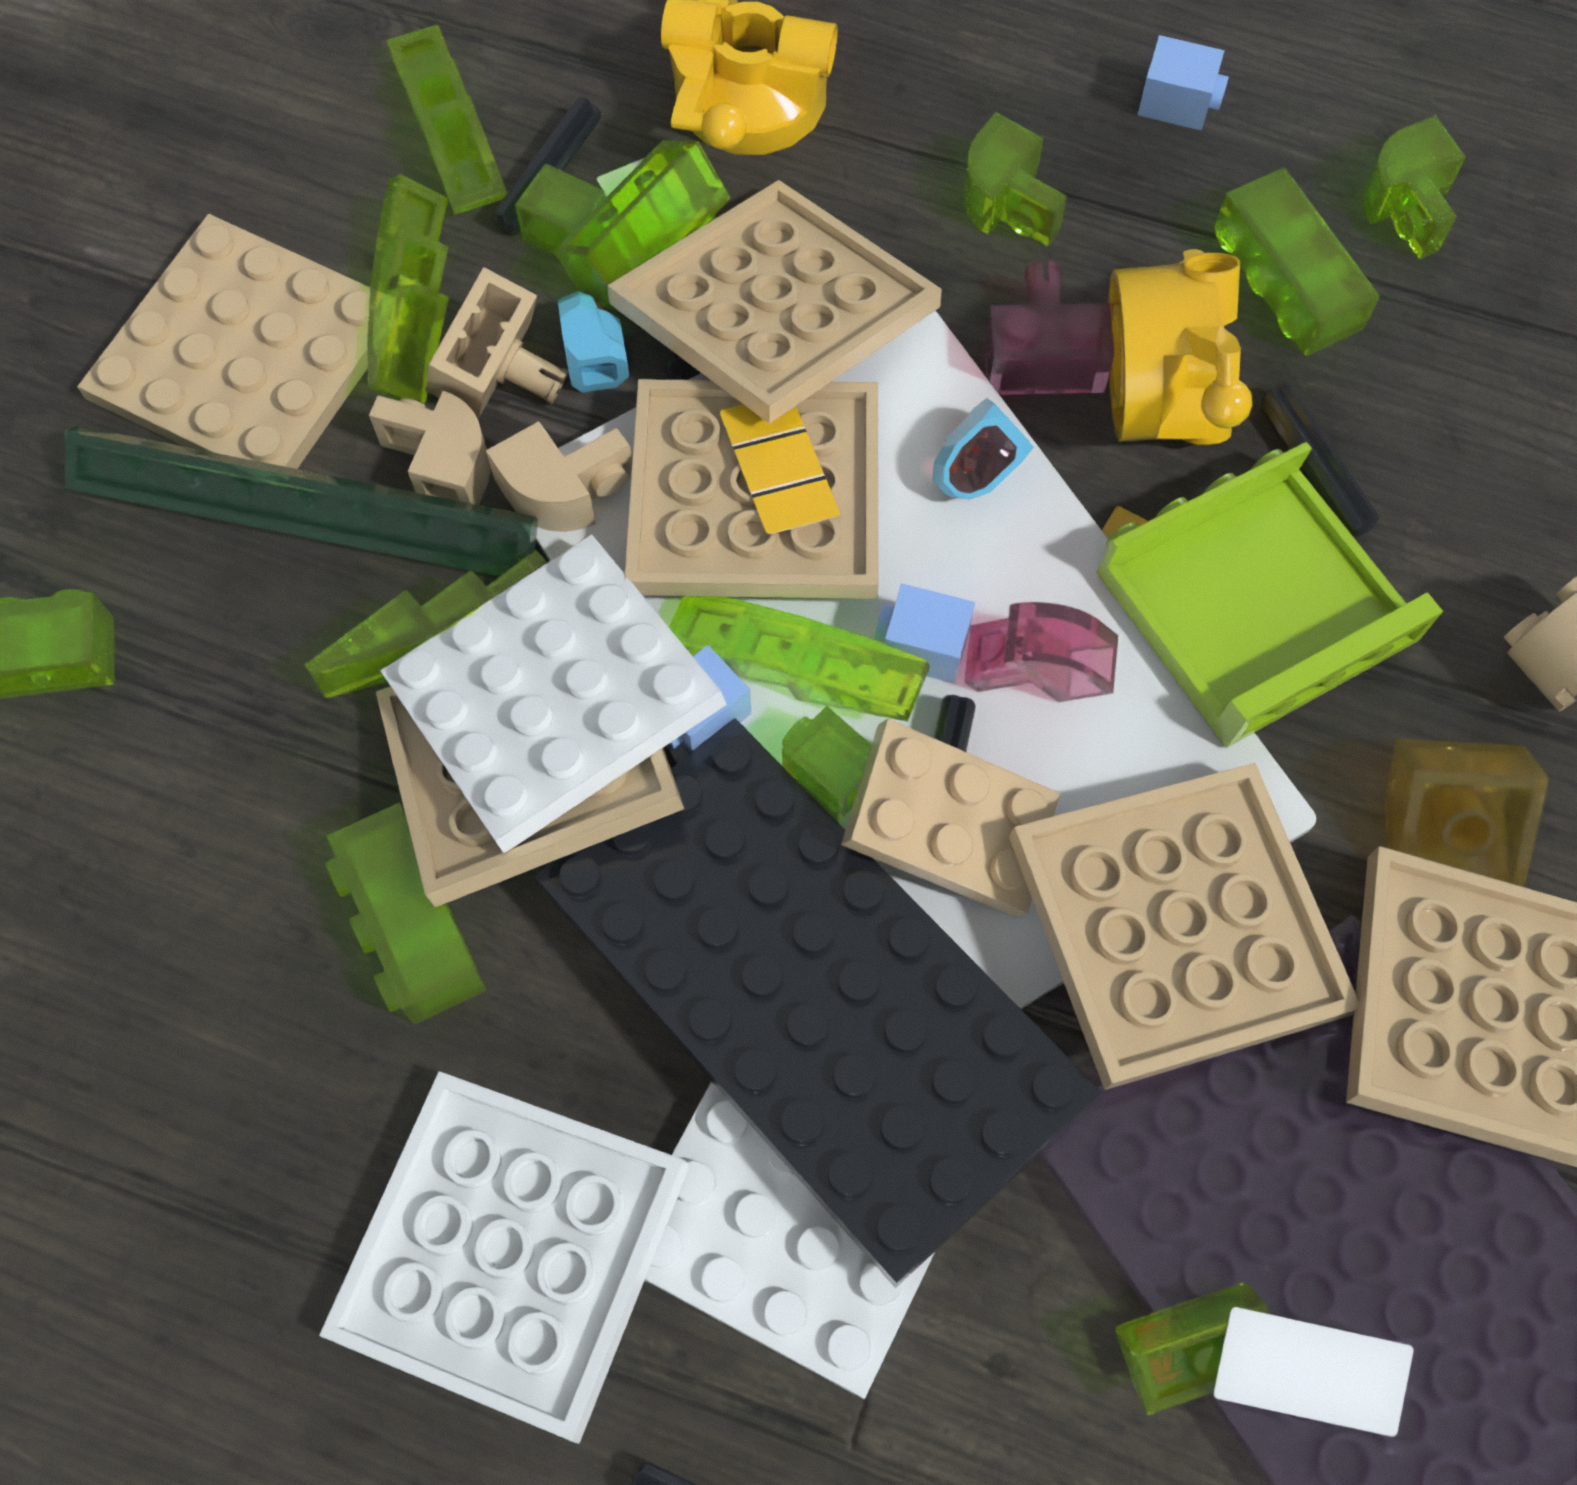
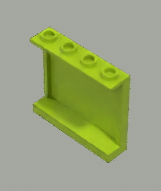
[1096,442,1443,748]

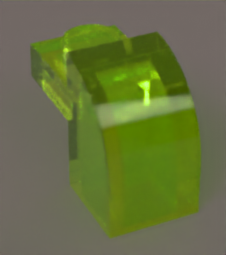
[963,112,1067,247]
[1363,115,1466,259]

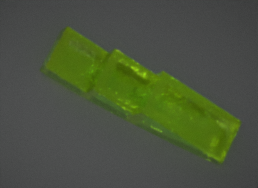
[386,24,507,215]
[367,174,449,405]
[304,550,547,698]
[669,596,930,722]

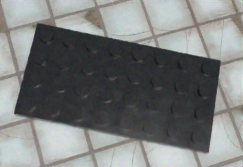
[534,718,1102,1288]

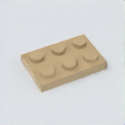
[841,719,1060,917]

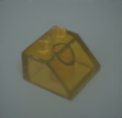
[1385,738,1549,888]

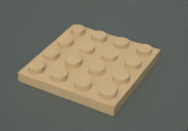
[607,180,942,424]
[77,214,405,493]
[624,379,879,599]
[376,686,684,907]
[1008,763,1359,1090]
[1346,846,1577,1167]

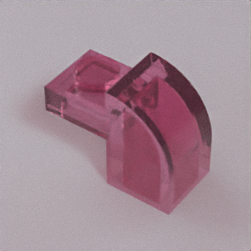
[964,602,1119,702]

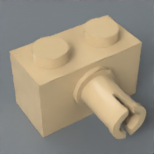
[426,267,569,419]

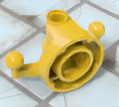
[661,0,838,155]
[1107,249,1253,445]

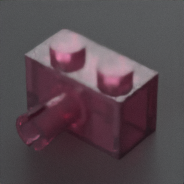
[984,261,1115,395]

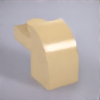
[369,391,491,516]
[486,421,632,532]

